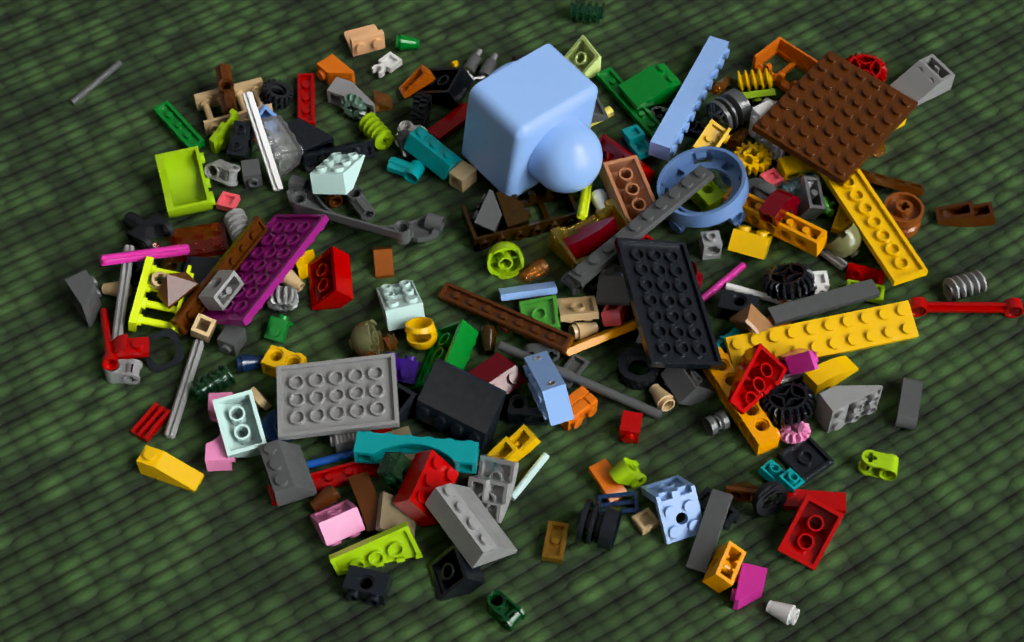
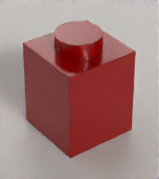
[618,410,643,444]

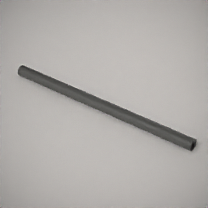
[498,341,663,420]

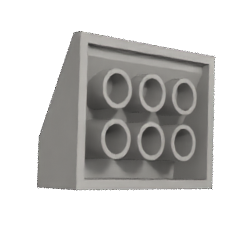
[425,483,518,568]

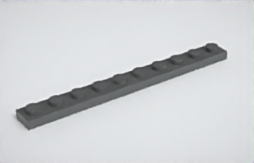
[568,165,714,287]

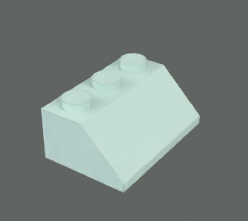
[212,389,267,458]

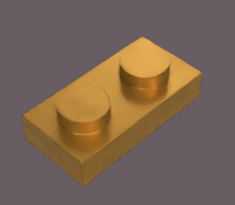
[542,520,569,564]

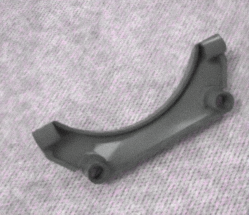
[286,174,446,245]

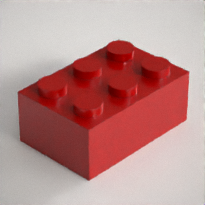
[393,449,459,527]

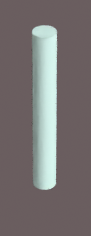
[511,452,549,501]

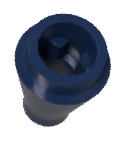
[235,354,264,373]

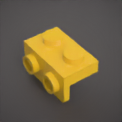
[691,119,731,149]

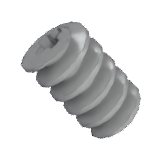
[223,208,249,243]
[943,270,987,301]

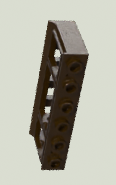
[461,187,579,250]

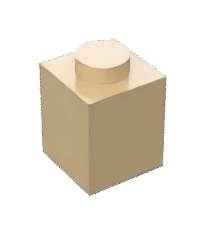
[449,160,477,193]
[190,313,216,343]

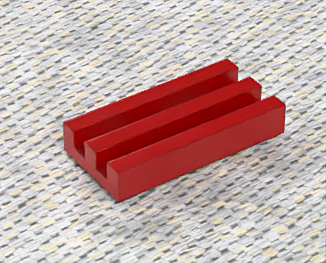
[130,402,171,443]

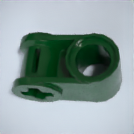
[486,590,526,632]

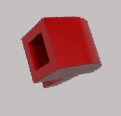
[111,334,150,366]

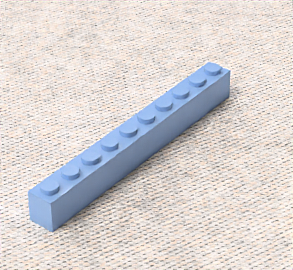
[648,36,730,161]

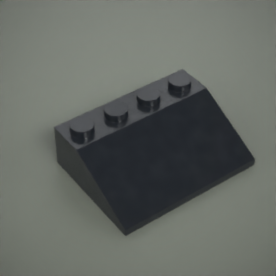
[413,358,507,451]

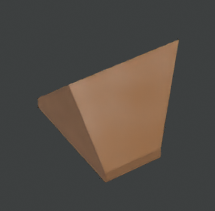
[729,303,775,335]

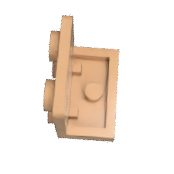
[344,24,385,57]

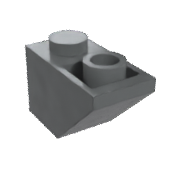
[473,189,503,233]

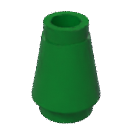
[395,34,420,51]

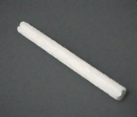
[242,91,283,192]

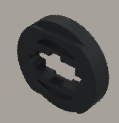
[752,481,788,517]

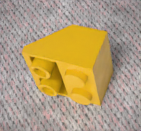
[727,224,773,260]

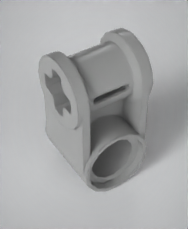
[204,159,240,186]
[103,359,143,385]

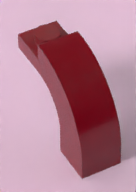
[759,189,801,227]

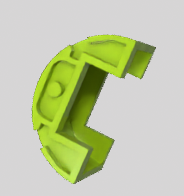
[155,146,216,219]

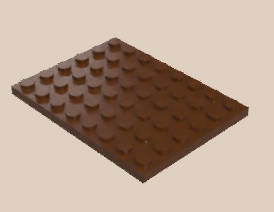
[752,50,918,186]

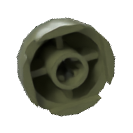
[826,223,863,258]
[349,319,384,357]

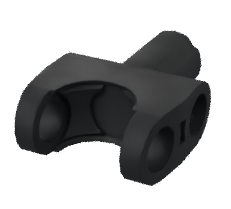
[123,211,175,250]

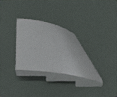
[468,455,519,524]

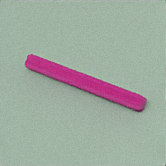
[99,244,190,266]

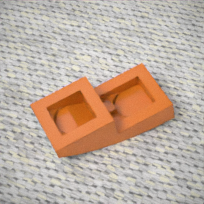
[588,458,627,502]

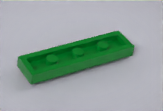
[153,100,206,149]

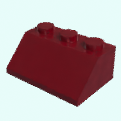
[468,352,526,395]

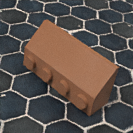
[599,155,656,228]

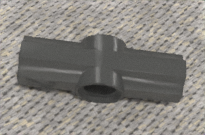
[343,185,376,222]

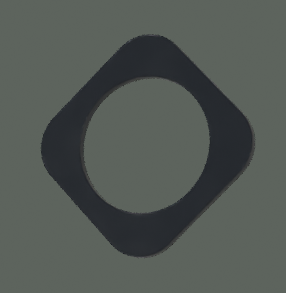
[145,328,185,372]

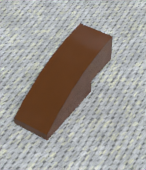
[935,200,996,227]
[348,471,379,535]

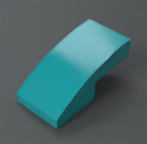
[621,124,651,160]

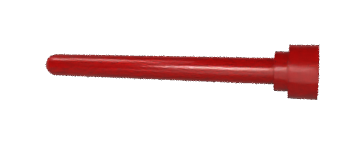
[100,308,118,370]

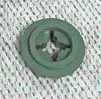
[340,93,367,120]

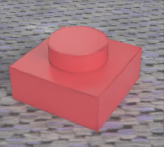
[759,167,785,187]
[216,191,241,212]

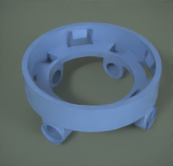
[657,146,749,234]

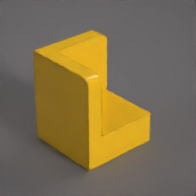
[294,249,315,280]

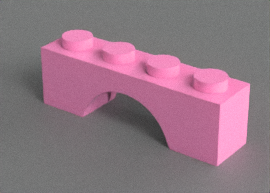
[205,392,236,472]

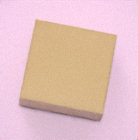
[631,507,660,536]

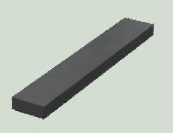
[767,279,880,326]

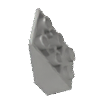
[890,54,955,106]
[814,385,883,433]

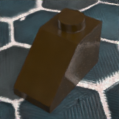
[496,191,531,229]

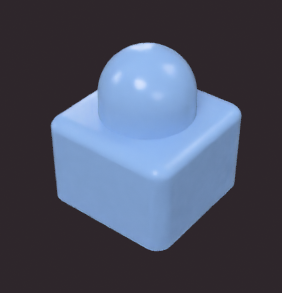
[462,44,603,196]

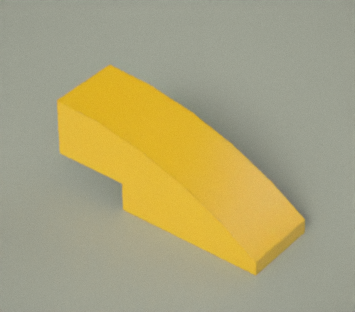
[803,355,859,394]
[478,424,541,465]

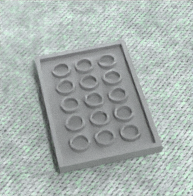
[276,353,400,440]

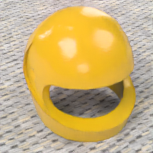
[404,317,438,351]

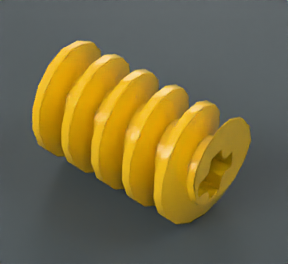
[737,68,773,92]

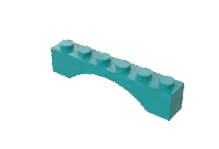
[353,431,479,474]

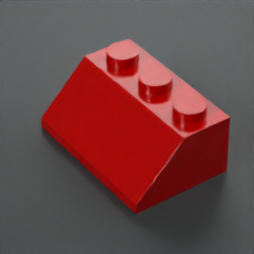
[308,246,354,310]

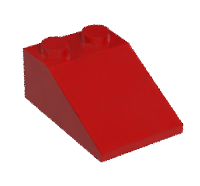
[777,494,844,571]

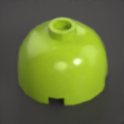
[487,241,524,279]

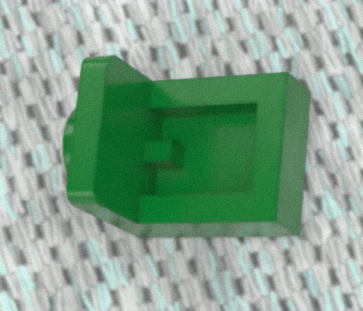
[264,314,293,343]

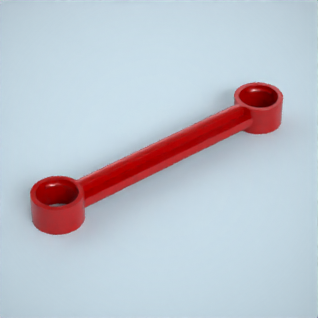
[908,297,1024,318]

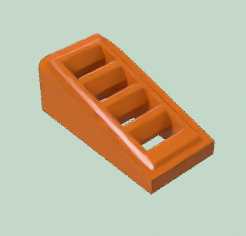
[399,64,435,99]

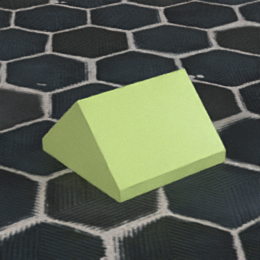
[564,35,601,79]

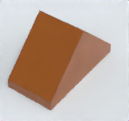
[373,246,394,279]

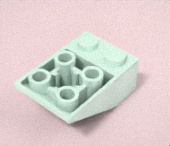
[310,152,365,195]
[376,280,425,331]

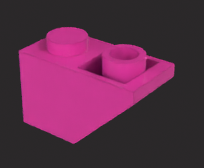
[779,348,819,375]
[730,562,768,610]

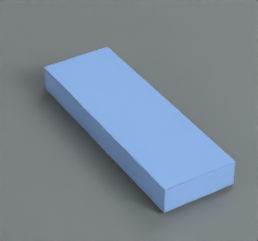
[498,281,557,301]

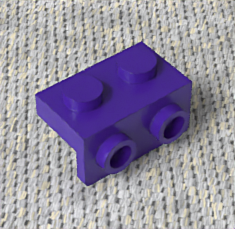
[386,352,420,385]

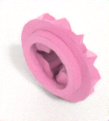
[779,421,811,444]

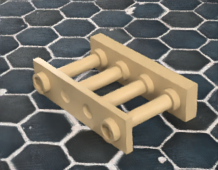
[193,77,273,135]

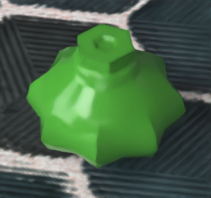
[821,195,835,217]

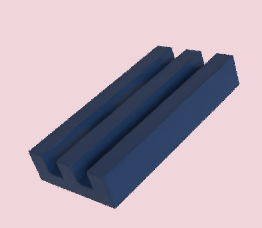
[596,491,639,513]

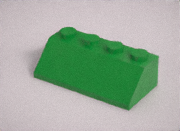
[413,319,479,393]

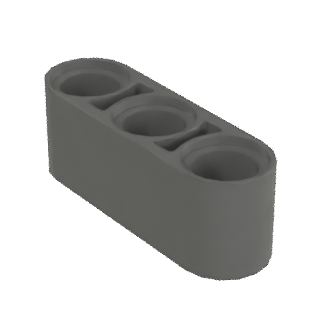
[894,377,923,430]

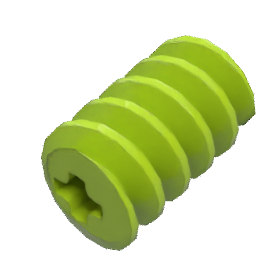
[359,112,395,150]

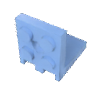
[641,475,702,544]

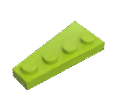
[329,522,423,576]

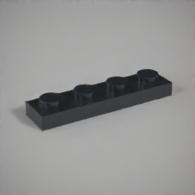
[302,138,376,172]

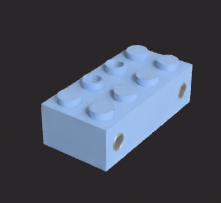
[523,351,574,426]

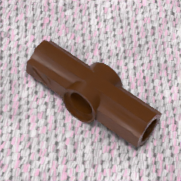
[215,63,238,115]

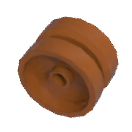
[884,192,924,238]

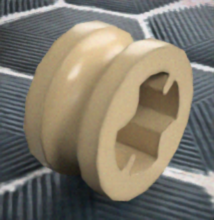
[150,271,167,291]

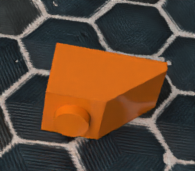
[316,54,356,85]

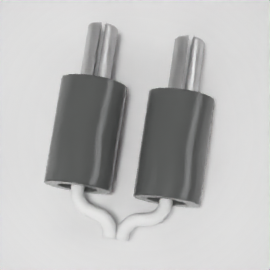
[463,49,498,81]

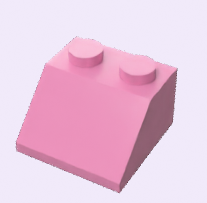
[310,499,366,546]

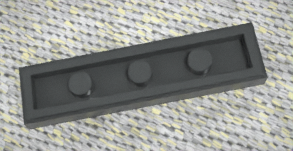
[686,489,733,574]

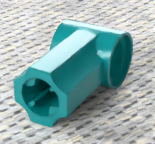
[387,157,426,184]

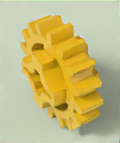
[734,141,772,176]

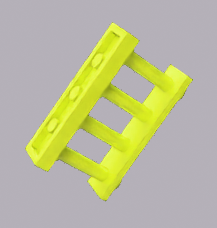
[128,256,194,339]

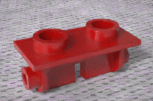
[845,262,885,285]

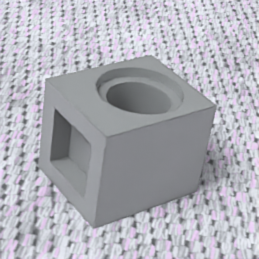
[699,230,723,260]

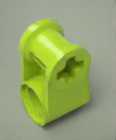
[857,450,899,481]
[609,457,647,488]

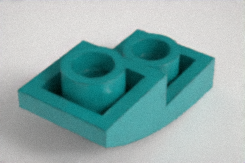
[757,459,805,493]

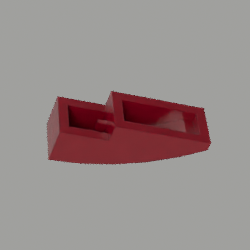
[563,216,618,261]

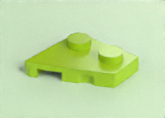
[209,108,239,154]

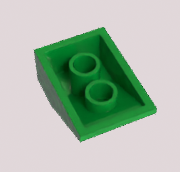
[617,63,683,110]

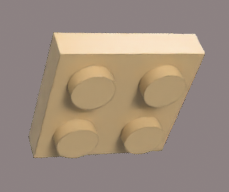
[557,295,599,323]

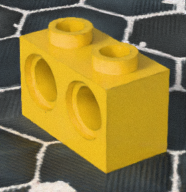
[261,345,307,378]

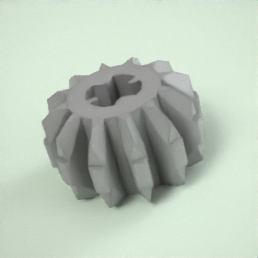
[267,285,299,312]

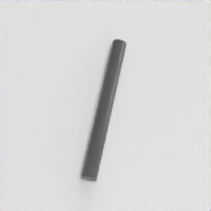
[69,60,122,106]

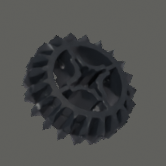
[763,262,815,301]
[761,381,816,427]

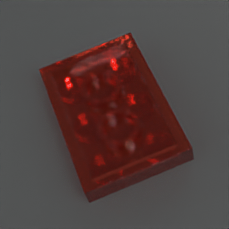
[170,221,229,262]

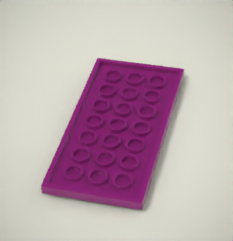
[202,214,329,326]

